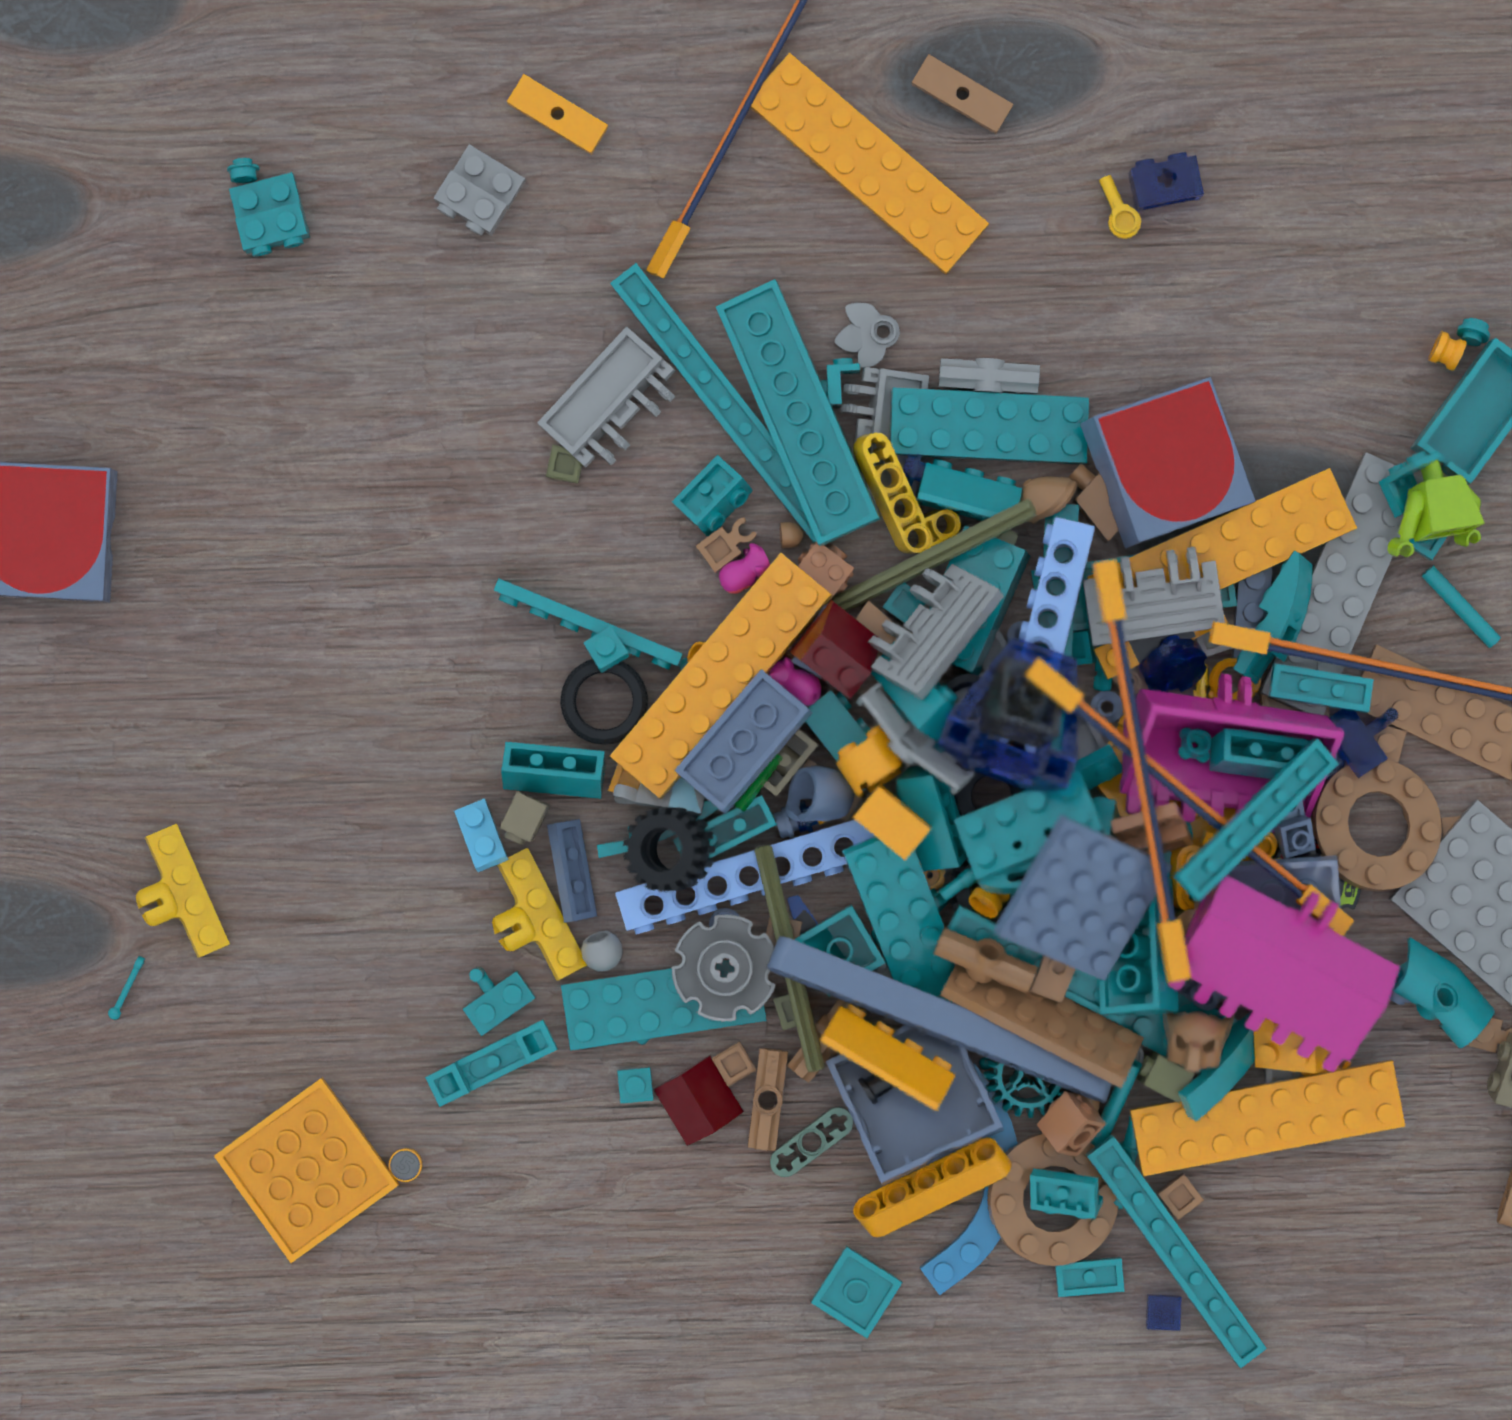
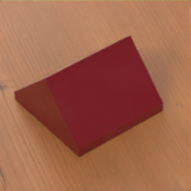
[653,1055,744,1146]

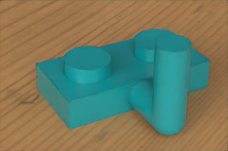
[463,967,536,1036]

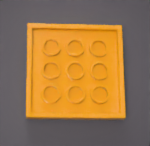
[214,1077,399,1263]

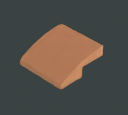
[1111,802,1194,854]

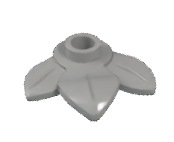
[834,303,900,368]

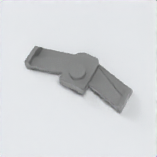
[857,683,975,795]

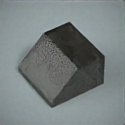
[980,656,1064,748]

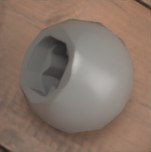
[581,931,623,972]

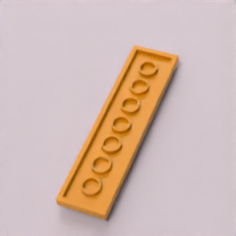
[750,52,989,275]
[1086,468,1357,590]
[610,553,832,800]
[1129,1060,1406,1176]

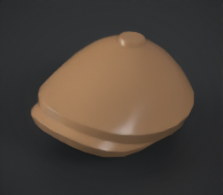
[1019,476,1077,524]

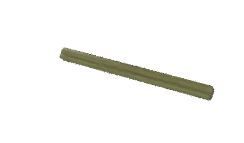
[832,499,1037,612]
[755,845,824,1072]

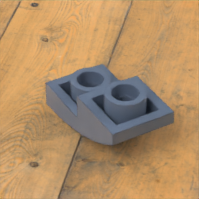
[1273,800,1316,859]

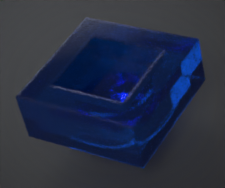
[1146,1294,1182,1331]

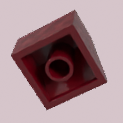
[790,600,878,699]

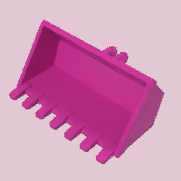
[1120,673,1344,833]
[1168,875,1400,1072]

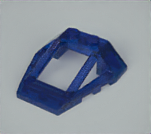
[938,637,1078,791]

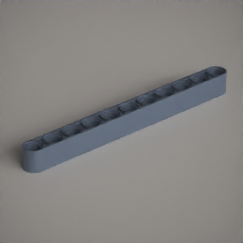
[767,936,1112,1102]

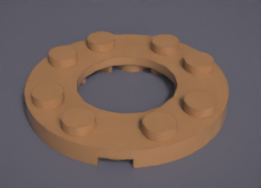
[1312,759,1442,891]
[987,1132,1118,1266]

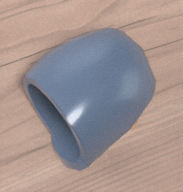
[786,765,855,825]

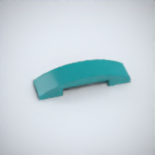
[425,1019,558,1107]

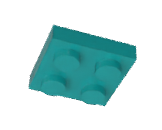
[811,1245,903,1338]

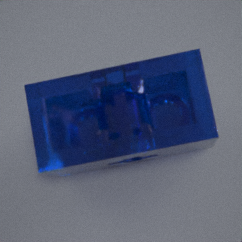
[1128,152,1204,212]

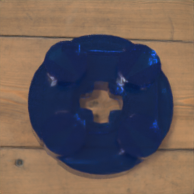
[1139,635,1207,693]

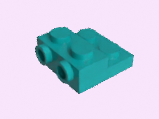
[229,172,311,257]

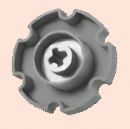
[672,915,775,1021]

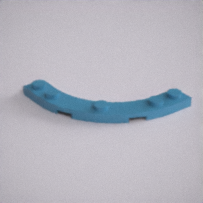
[920,1063,1018,1295]

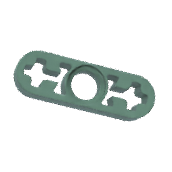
[770,1106,853,1177]

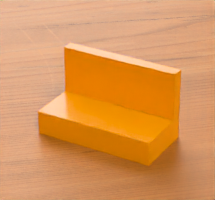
[853,784,932,860]

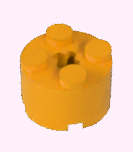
[836,725,910,798]

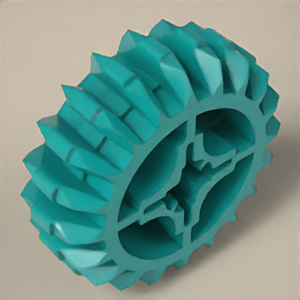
[983,1059,1064,1118]

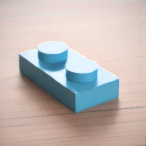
[454,798,509,872]

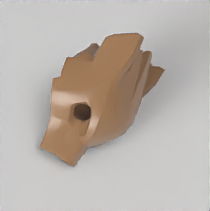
[1163,1010,1236,1072]

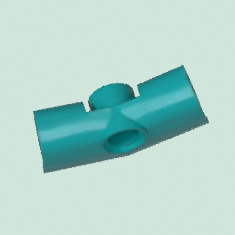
[1392,938,1495,1049]

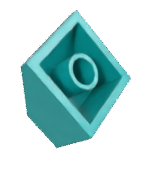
[795,904,886,997]

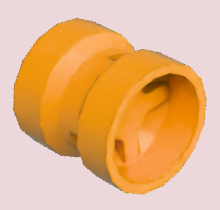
[969,880,1012,918]

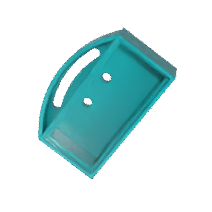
[954,769,1106,894]

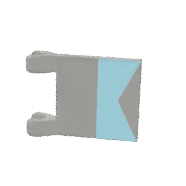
[613,777,705,816]

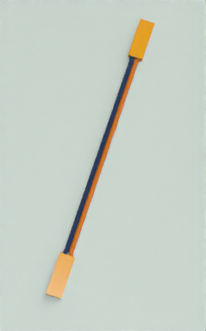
[646,0,808,279]
[1092,559,1191,982]
[1208,621,1512,701]
[1023,658,1354,936]

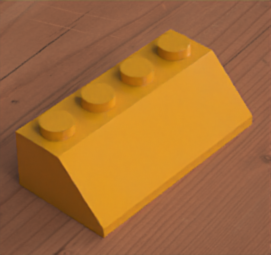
[820,1003,956,1111]

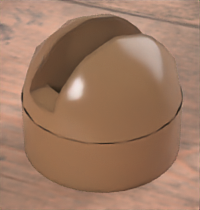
[780,522,803,549]

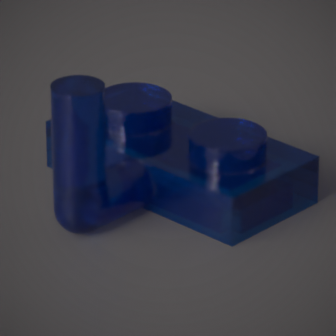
[1329,708,1398,779]

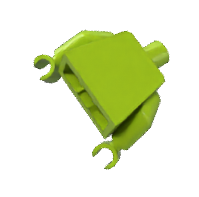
[1387,460,1485,557]

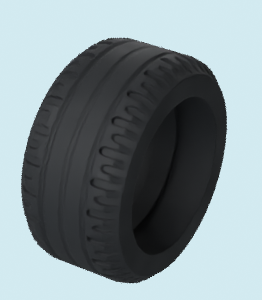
[560,659,648,745]

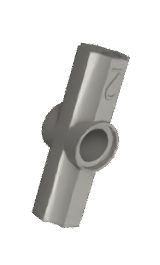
[939,358,1040,395]

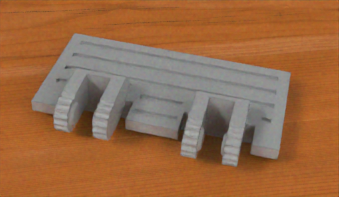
[537,326,675,467]
[841,367,929,506]
[1083,547,1225,646]
[869,564,1004,700]

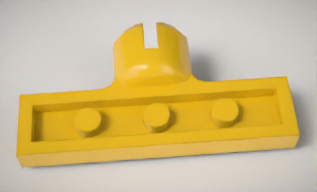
[136,823,230,958]
[492,847,587,981]

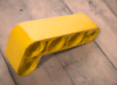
[853,433,961,554]

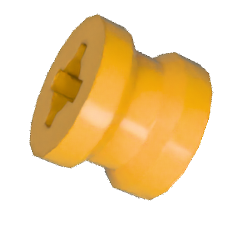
[1428,331,1467,371]

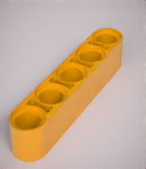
[853,1138,1012,1237]

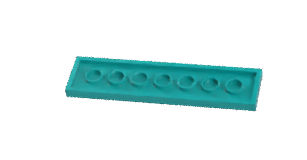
[716,279,880,547]

